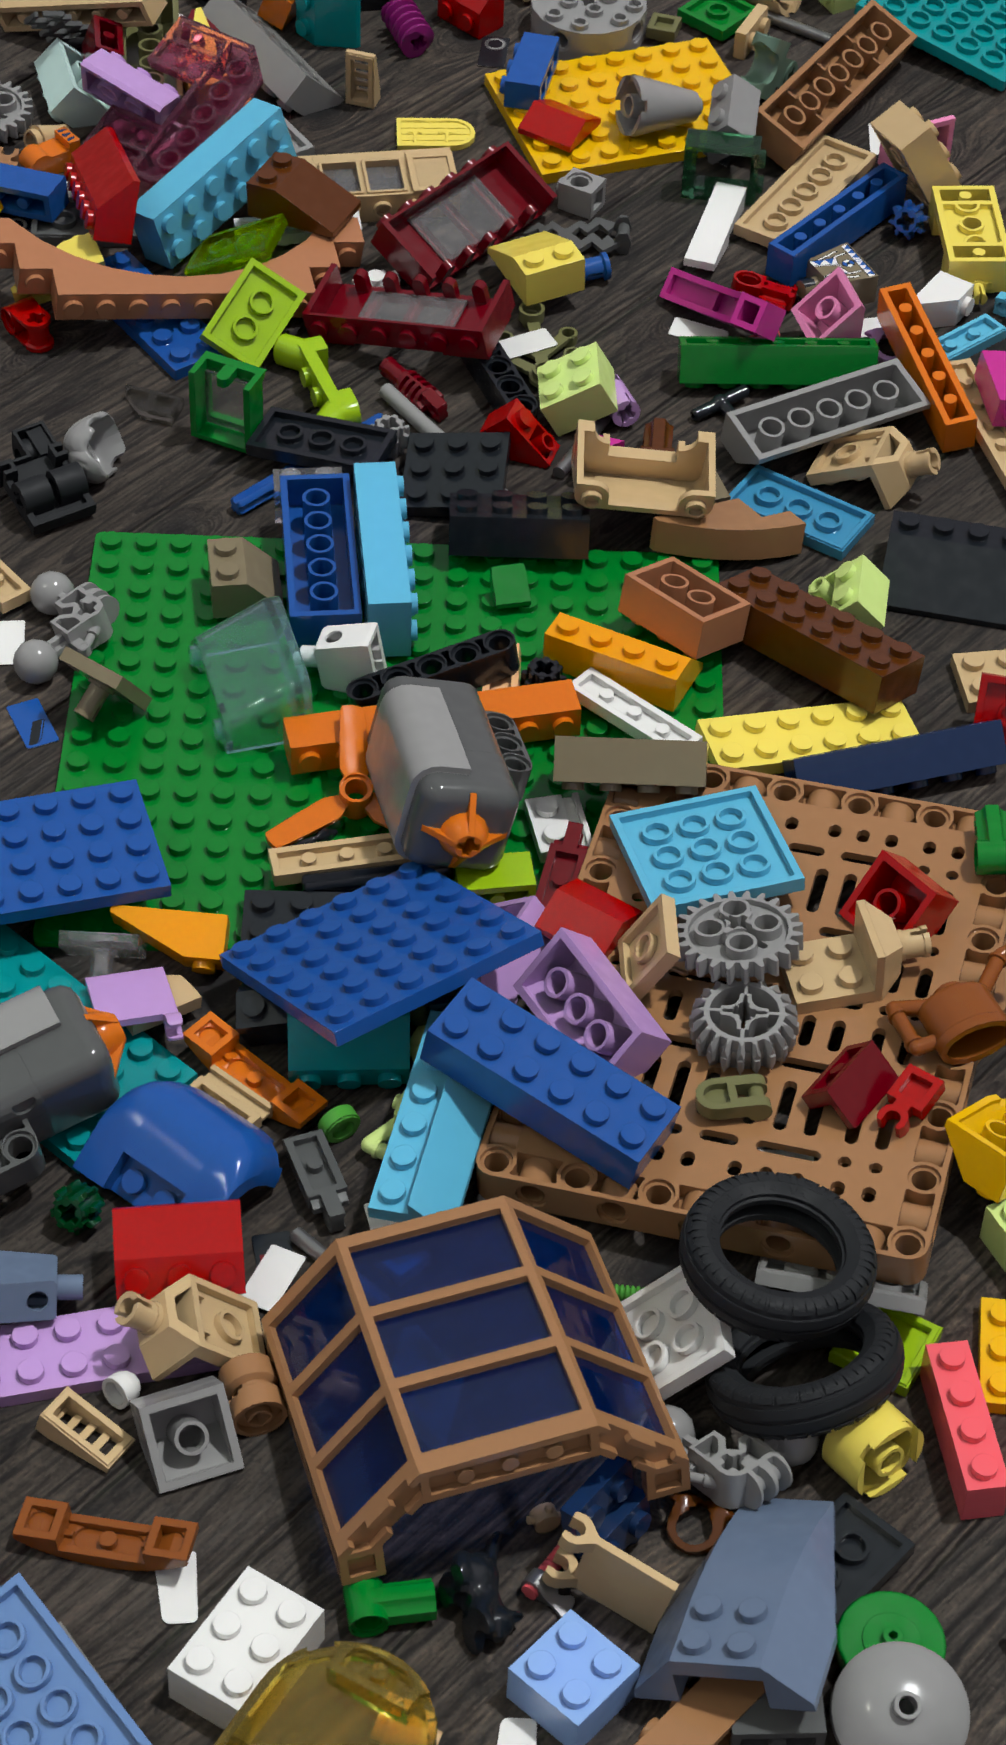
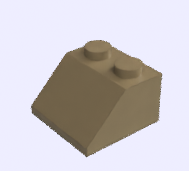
[207,537,284,618]

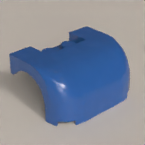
[72,1080,283,1206]

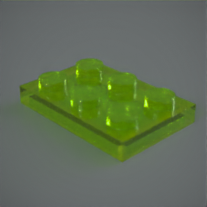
[183,213,288,276]

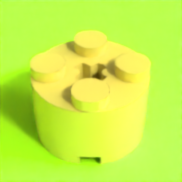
[822,1400,924,1498]

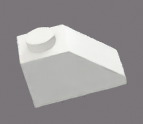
[917,270,975,328]

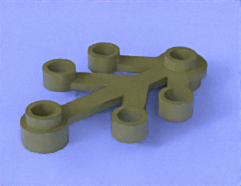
[499,302,578,389]

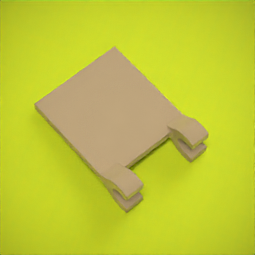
[541,1511,679,1634]

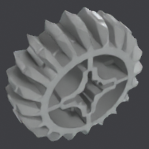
[689,978,799,1075]

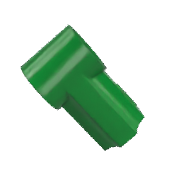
[974,805,1006,875]
[343,1577,437,1638]

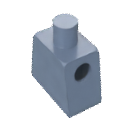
[0,1250,83,1324]

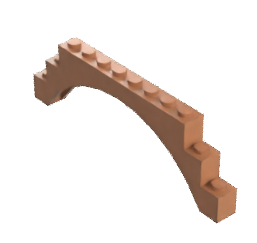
[0,217,365,320]

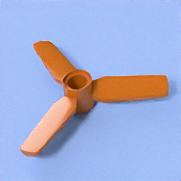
[265,705,388,848]

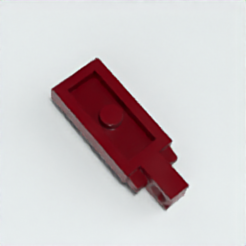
[535,821,588,907]

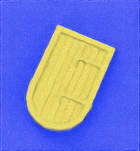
[396,118,475,151]

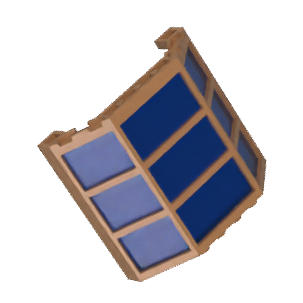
[261,1195,691,1586]

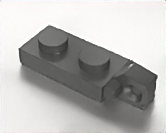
[282,1129,349,1233]

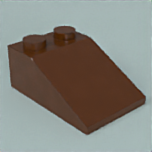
[246,151,361,238]

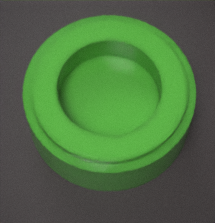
[318,1104,360,1143]

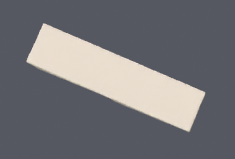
[683,182,747,271]

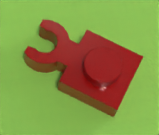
[877,1063,945,1138]

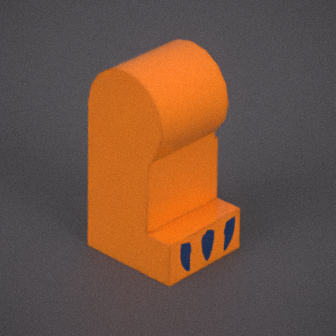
[19,126,80,174]

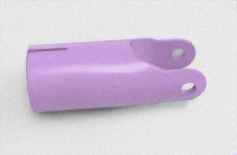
[609,374,640,427]

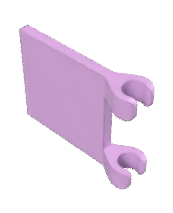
[85,966,184,1041]

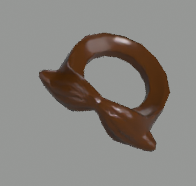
[666,1493,734,1556]

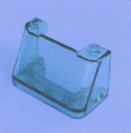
[188,596,313,754]

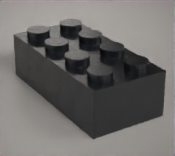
[448,489,590,560]

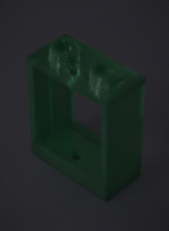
[681,128,767,205]

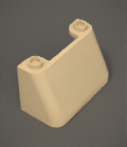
[571,419,716,519]

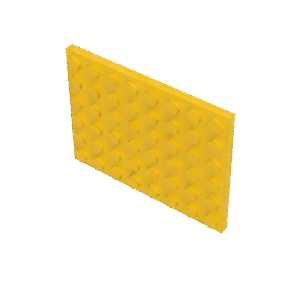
[484,38,758,184]

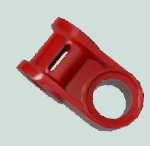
[0,296,54,353]

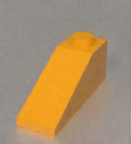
[110,905,230,974]

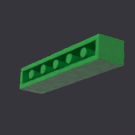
[677,336,879,389]

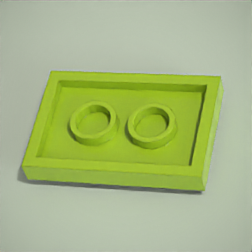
[199,257,306,367]

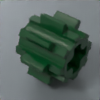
[50,1179,105,1235]

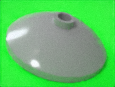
[830,1641,970,1745]

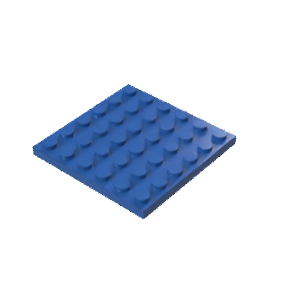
[219,862,544,1047]

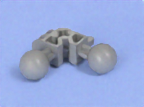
[13,571,120,685]
[641,1404,820,1509]

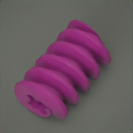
[381,0,434,59]

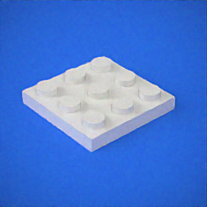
[611,1265,736,1418]

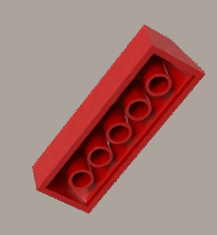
[63,126,140,245]

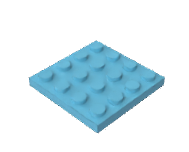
[609,785,805,917]

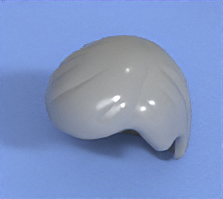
[63,411,125,484]

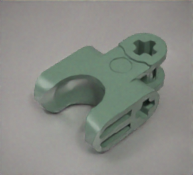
[740,31,798,100]

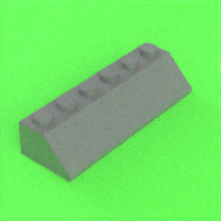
[203,0,344,116]
[720,358,931,465]

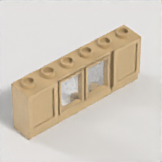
[297,147,460,222]

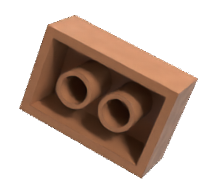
[618,556,751,660]

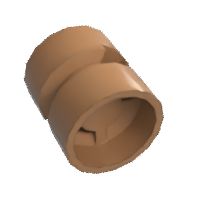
[218,1353,287,1436]

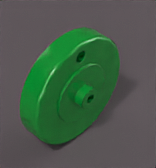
[834,1591,946,1700]

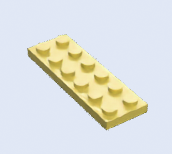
[695,701,919,774]

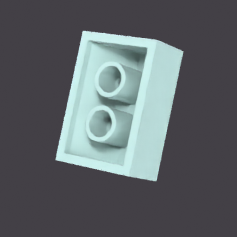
[34,37,119,128]

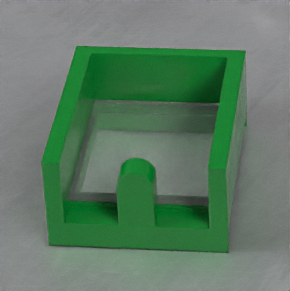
[188,350,267,453]

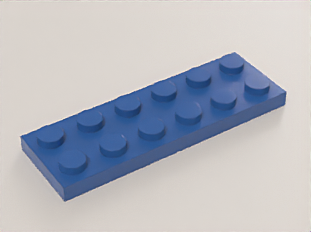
[103,249,225,381]

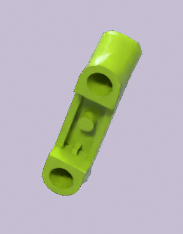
[273,333,361,423]

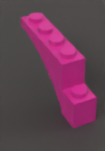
[659,267,787,342]

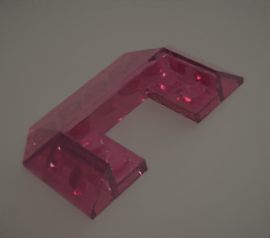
[81,15,264,185]

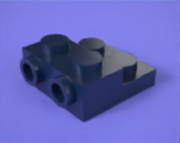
[560,1456,652,1564]

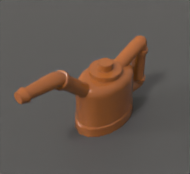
[885,945,1006,1065]

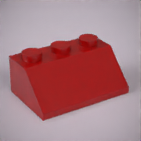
[112,1199,246,1301]

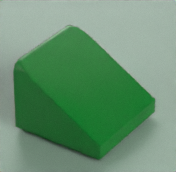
[489,563,531,609]

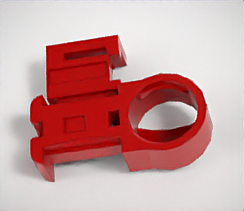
[730,270,798,311]

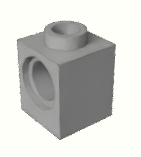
[556,167,606,220]

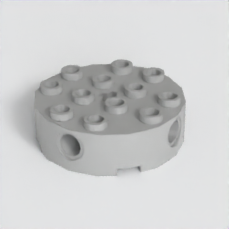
[530,0,647,61]

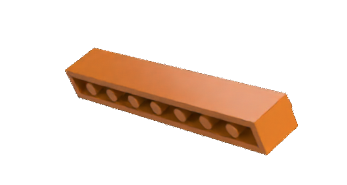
[283,679,582,775]

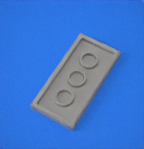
[754,1257,928,1316]

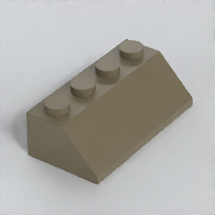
[553,736,709,795]

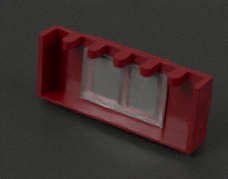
[370,141,557,291]
[302,263,515,360]

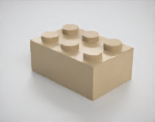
[870,100,962,208]

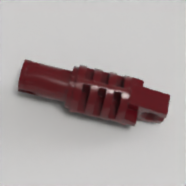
[379,357,448,422]

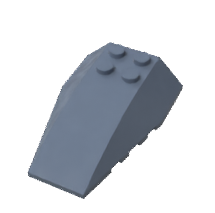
[634,1498,837,1712]

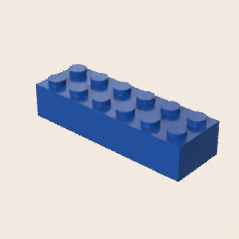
[280,473,362,649]
[420,977,681,1190]

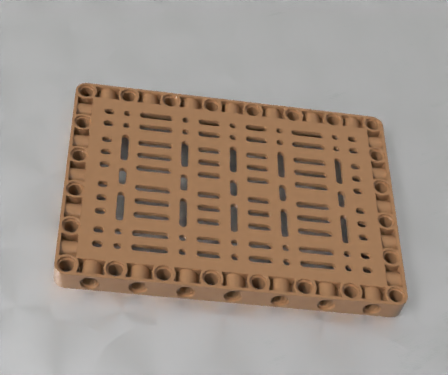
[476,763,1006,1286]

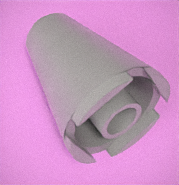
[615,74,703,137]

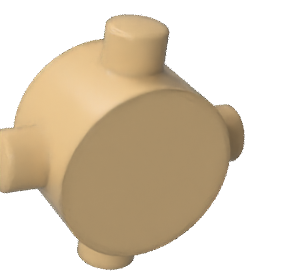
[526,1502,561,1533]

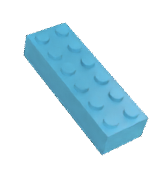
[134,98,297,269]
[353,461,418,657]

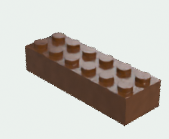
[718,566,925,715]

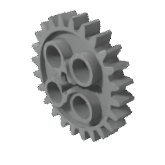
[0,81,34,143]
[677,891,804,985]

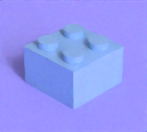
[506,1609,640,1745]

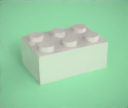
[167,1566,325,1743]

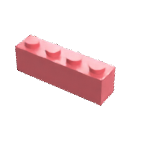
[919,1340,1006,1520]

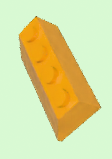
[543,612,703,712]

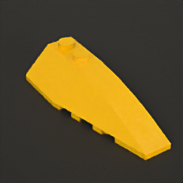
[944,1094,1006,1203]

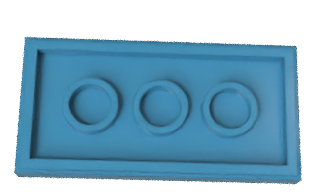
[729,465,875,561]

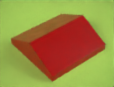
[518,99,601,153]
[534,878,643,957]

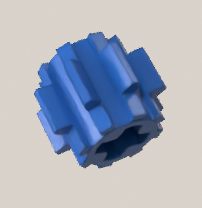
[889,199,930,240]

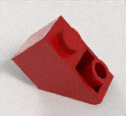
[479,398,560,468]

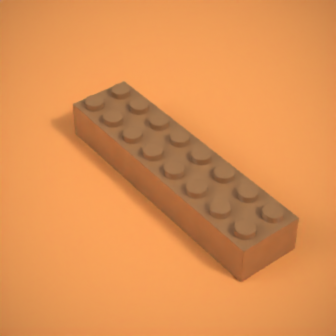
[752,0,917,171]

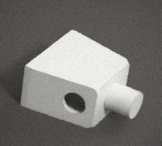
[299,622,387,693]

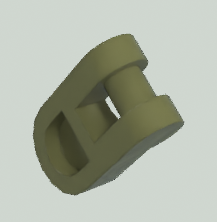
[695,1074,773,1121]

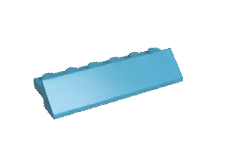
[368,1010,493,1222]

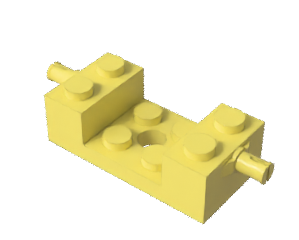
[928,186,1006,305]

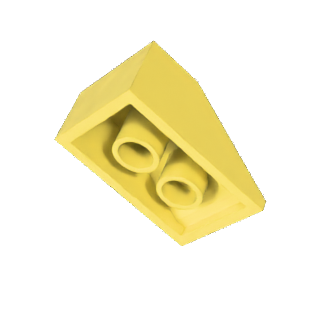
[487,231,585,307]

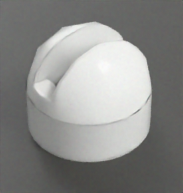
[102,1371,141,1409]

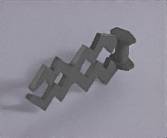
[24,11,90,47]
[520,215,632,255]

